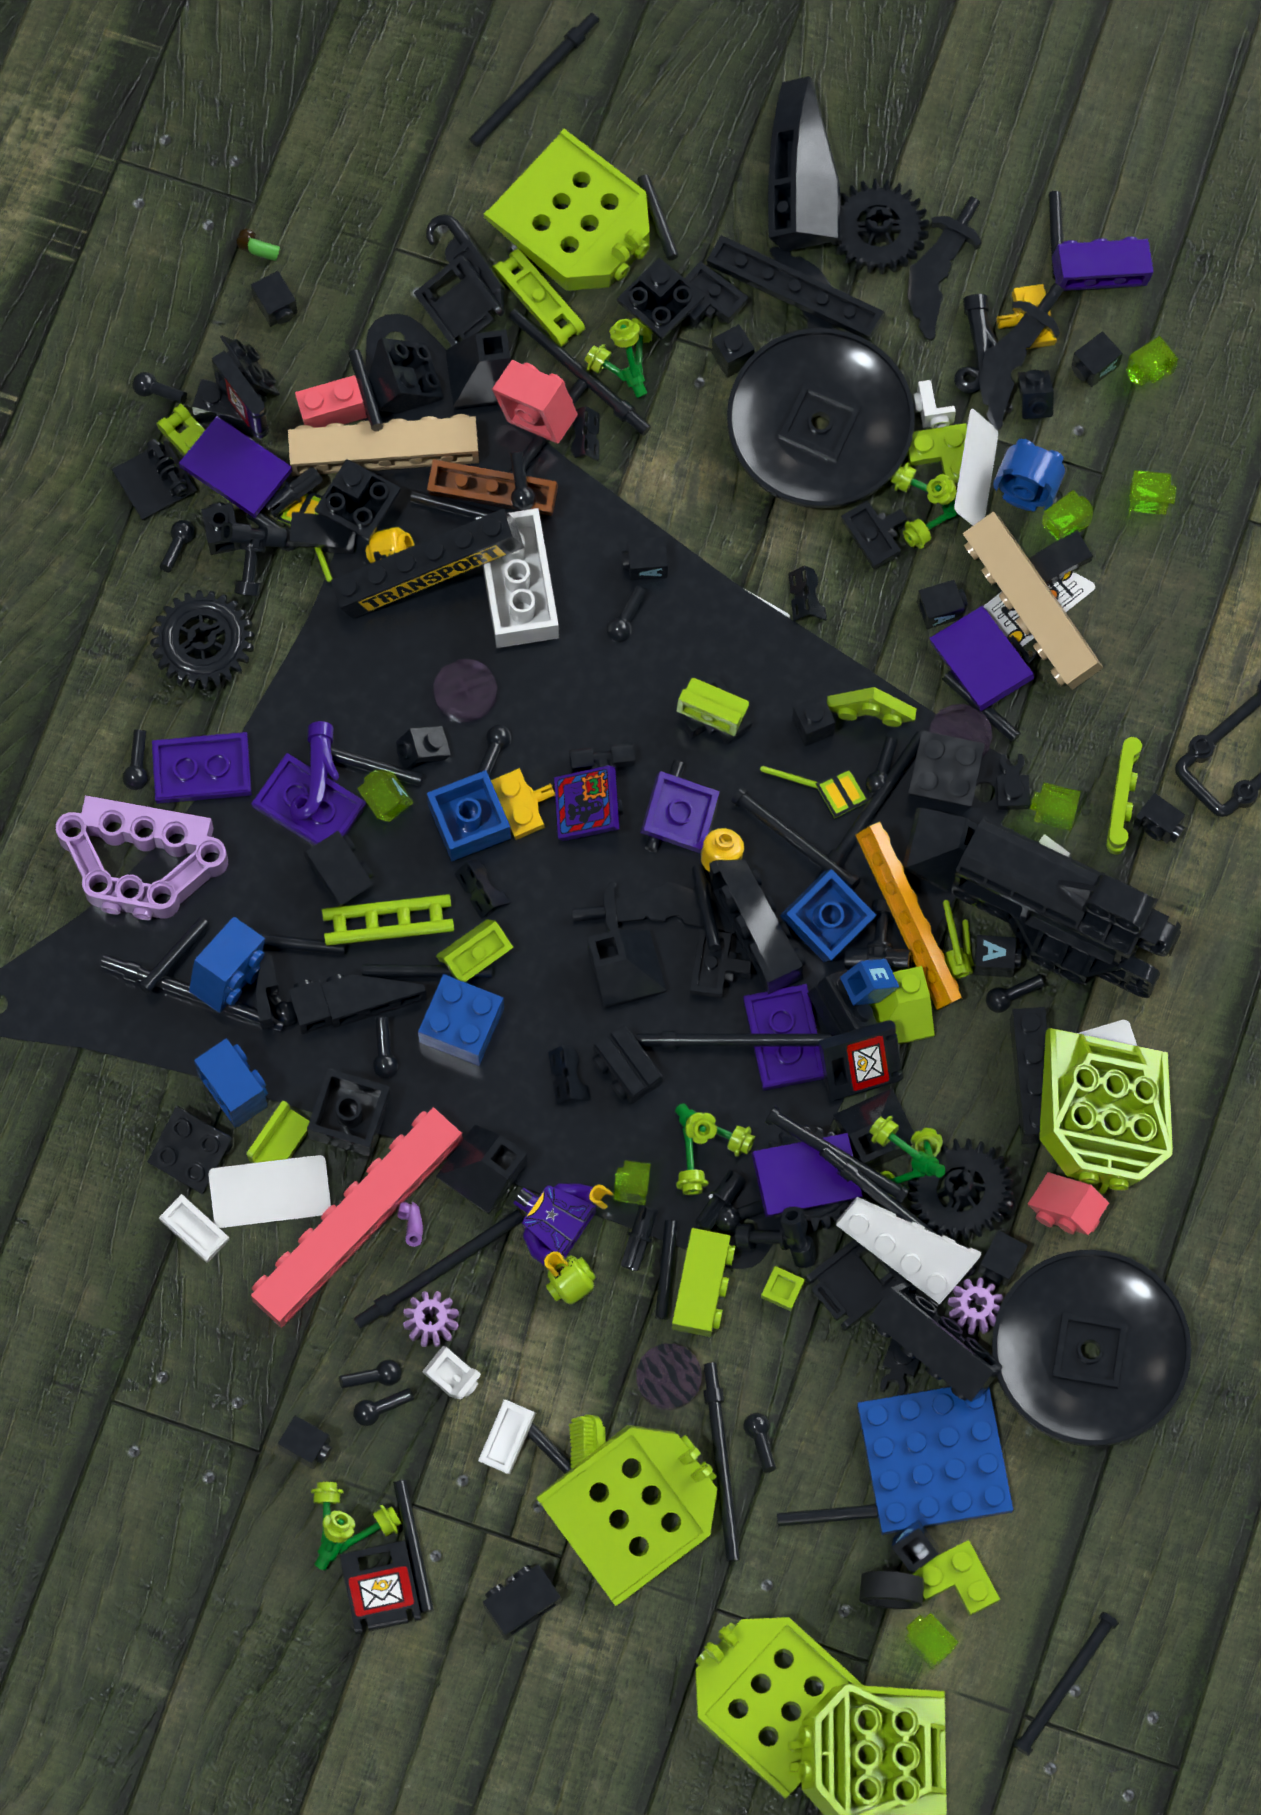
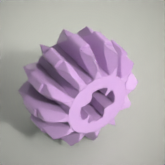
[948,1278,1003,1335]
[403,1291,459,1347]

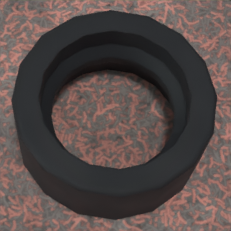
[859,1571,924,1609]

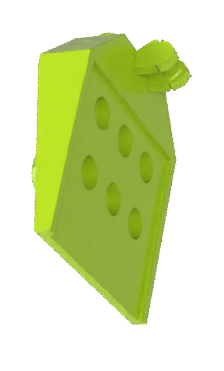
[484,129,650,291]
[1039,1028,1173,1195]
[536,1425,717,1606]
[695,1617,864,1799]
[788,1685,947,1815]

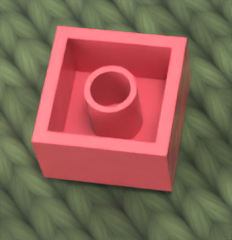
[492,360,578,444]

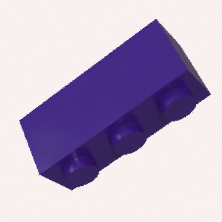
[1052,237,1154,291]

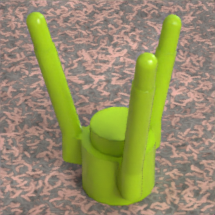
[943,900,974,979]

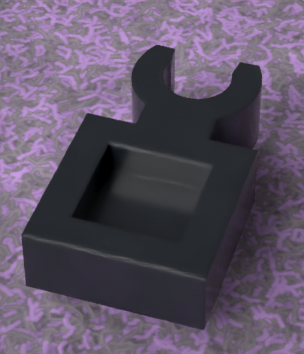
[996,754,1030,810]
[880,1338,920,1396]

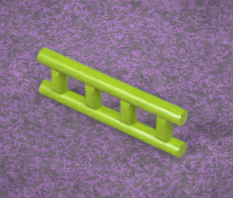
[322,894,454,946]

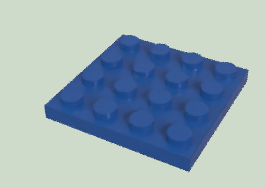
[857,1387,1013,1535]

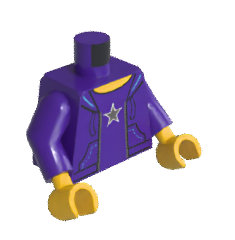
[513,1183,613,1277]

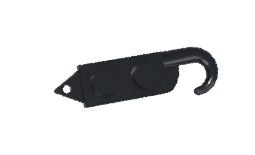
[426,214,506,309]

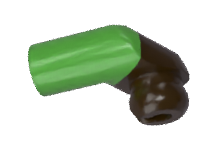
[236,229,279,261]

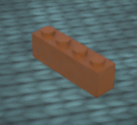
[427,459,558,516]

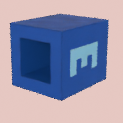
[840,959,899,1005]

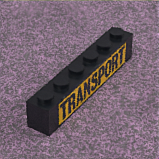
[331,508,524,619]

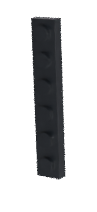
[706,235,885,341]

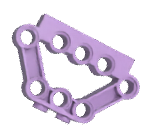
[56,796,228,920]

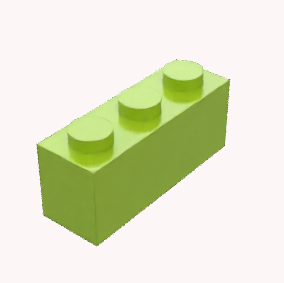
[672,1228,736,1337]

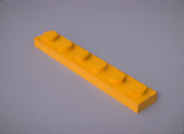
[855,822,962,1010]

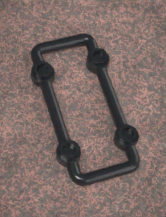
[1175,680,1261,817]

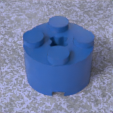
[993,439,1065,511]

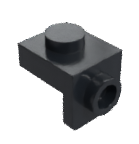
[1017,370,1054,419]
[396,726,451,770]

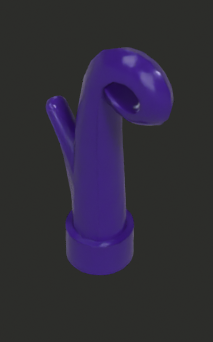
[290,721,339,820]

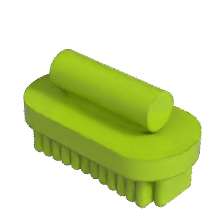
[569,1415,606,1468]

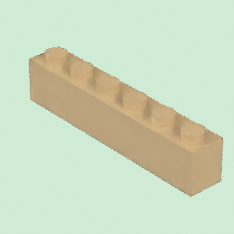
[288,414,479,476]
[963,511,1104,689]

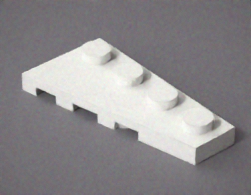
[836,1197,981,1304]

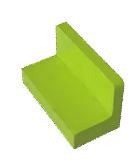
[676,678,749,736]
[436,919,514,982]
[247,1100,309,1163]

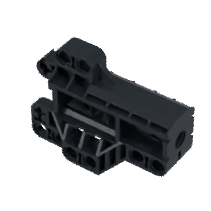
[951,816,1181,998]

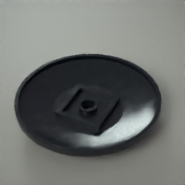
[727,328,915,508]
[992,1250,1191,1447]

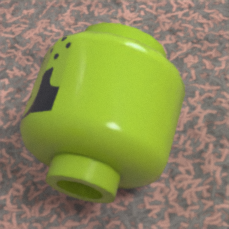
[545,1255,596,1305]

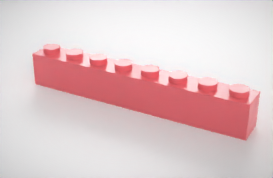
[251,1107,463,1328]

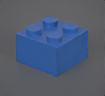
[427,770,511,862]
[780,869,876,962]
[189,917,265,1013]
[418,974,504,1066]
[194,1038,268,1129]

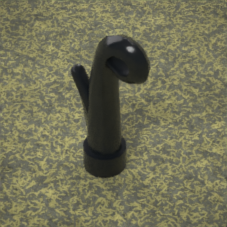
[954,294,998,393]

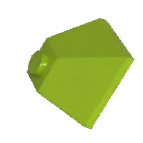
[869,966,935,1045]

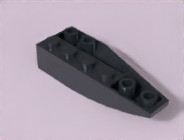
[768,76,840,251]

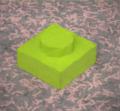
[761,1266,805,1311]

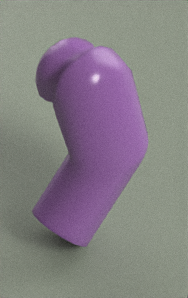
[397,1202,424,1247]

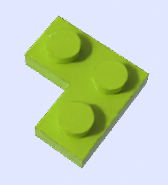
[908,423,967,488]
[827,687,917,727]
[909,1540,1000,1616]

